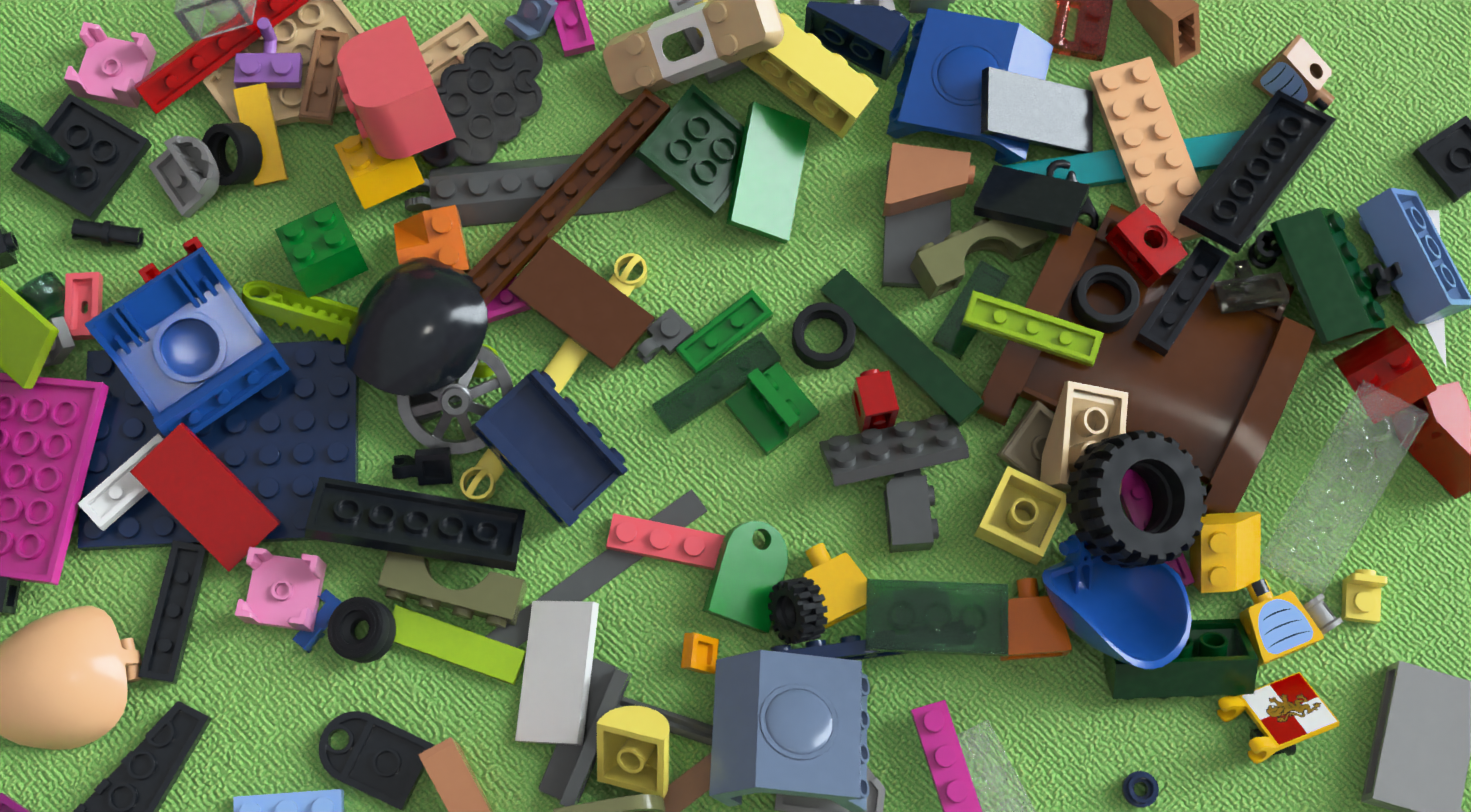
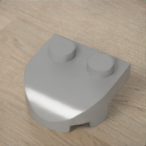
[148,136,220,218]

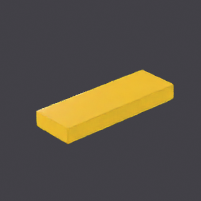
[233,83,288,186]

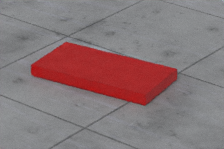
[130,423,281,572]

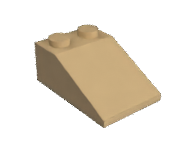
[1040,381,1128,494]

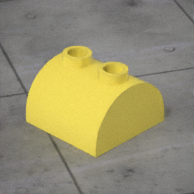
[597,706,670,798]

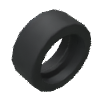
[202,123,263,186]
[1071,264,1140,333]
[792,302,856,369]

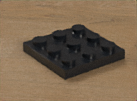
[11,94,152,222]

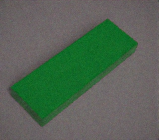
[675,289,773,377]

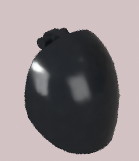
[344,257,488,396]

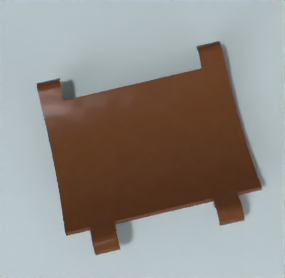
[976,204,1316,514]

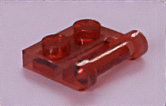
[1048,0,1113,62]

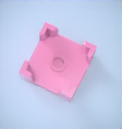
[64,22,157,109]
[235,547,327,632]

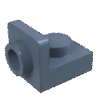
[504,0,558,41]

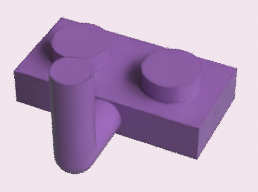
[234,17,303,88]

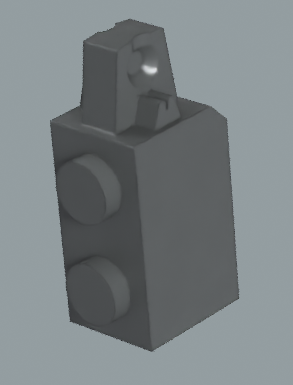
[883,468,939,553]

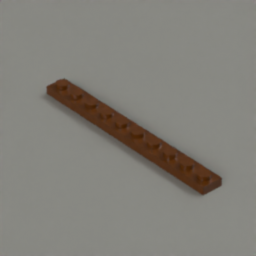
[468,88,671,306]

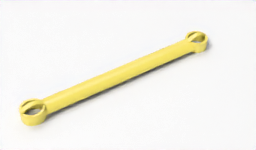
[460,253,647,503]

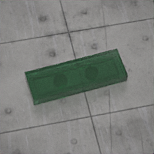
[932,260,1010,360]

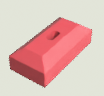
[64,272,103,340]

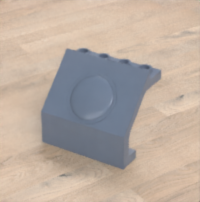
[709,650,870,812]

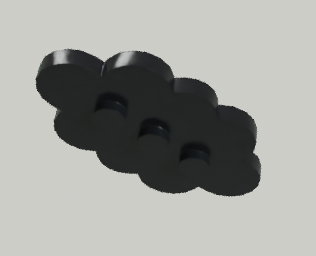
[419,40,543,168]

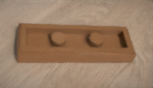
[298,29,350,125]

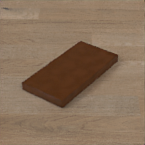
[508,238,655,371]

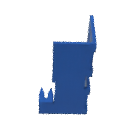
[292,589,342,653]

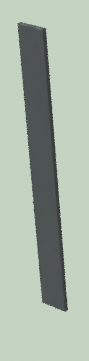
[485,489,708,648]

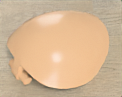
[0,606,142,750]

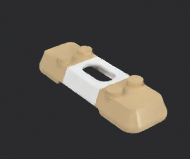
[603,0,784,100]

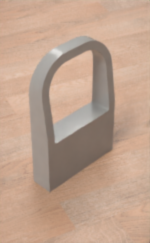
[1361,661,1471,812]

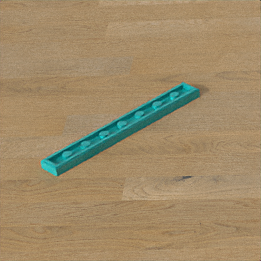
[1003,130,1246,188]

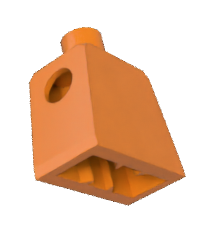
[1000,578,1072,661]

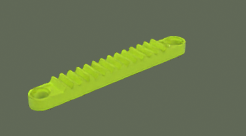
[242,280,498,378]

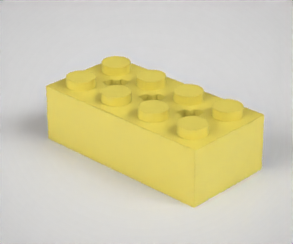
[741,13,879,139]

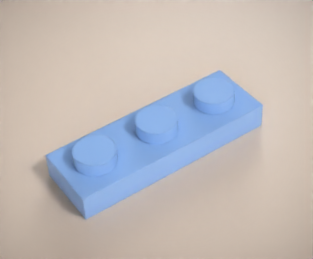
[233,789,344,812]

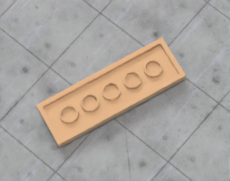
[1088,56,1203,247]

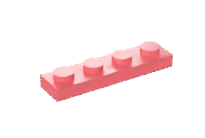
[606,513,725,571]

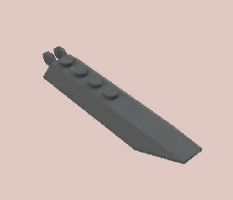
[405,150,676,227]

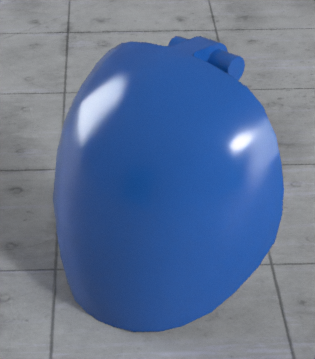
[1042,534,1192,669]

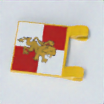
[1217,672,1340,764]

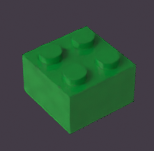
[275,202,369,298]

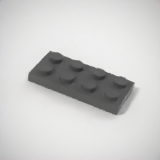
[819,414,969,486]

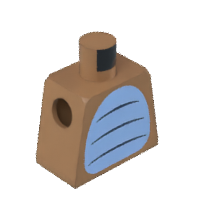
[1252,34,1336,112]

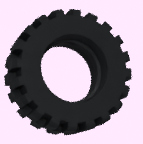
[1066,430,1207,568]

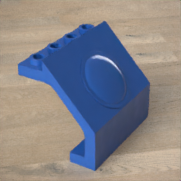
[887,8,1054,165]
[85,246,291,438]

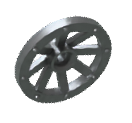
[397,345,513,454]

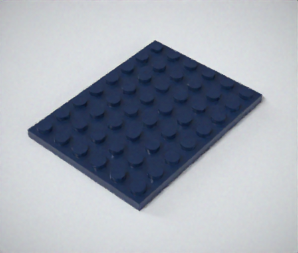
[78,340,359,551]

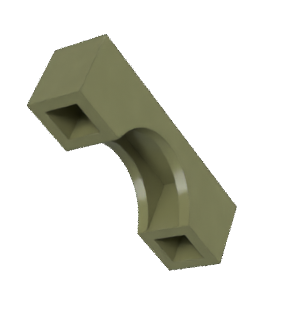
[910,218,1049,300]
[377,551,528,629]

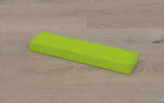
[962,290,1104,367]
[392,605,526,686]

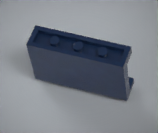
[470,369,628,528]

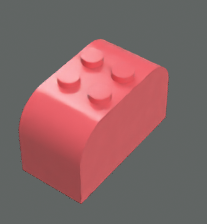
[336,16,456,159]

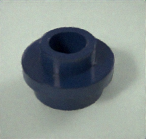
[1122,771,1159,808]

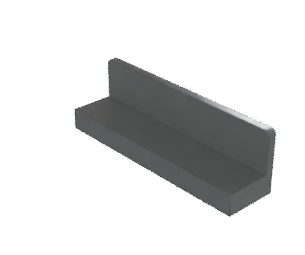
[539,658,632,807]

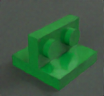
[725,362,820,456]

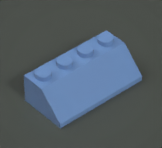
[1357,188,1471,324]

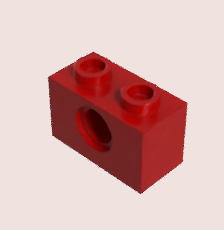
[1105,204,1188,288]
[851,369,899,433]

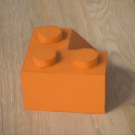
[394,205,471,274]

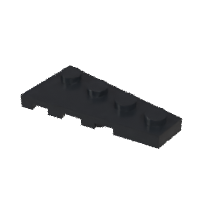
[73,701,212,812]

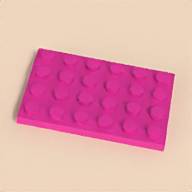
[0,373,109,585]

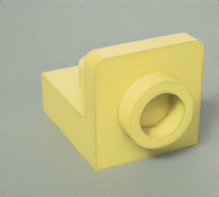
[1341,569,1387,624]

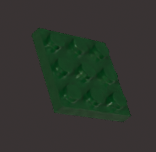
[635,84,744,218]

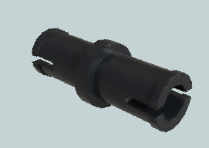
[71,219,144,249]

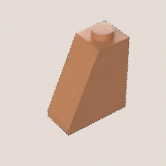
[1126,0,1201,67]
[882,143,976,216]
[418,737,493,812]

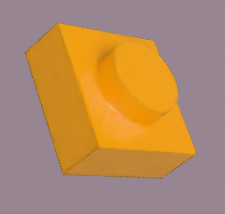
[681,632,719,674]

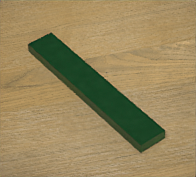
[820,268,984,427]

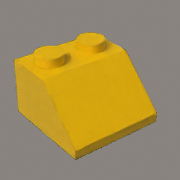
[1190,511,1261,593]

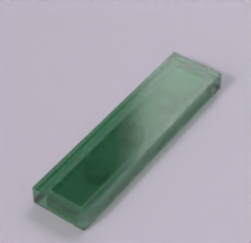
[652,332,781,434]

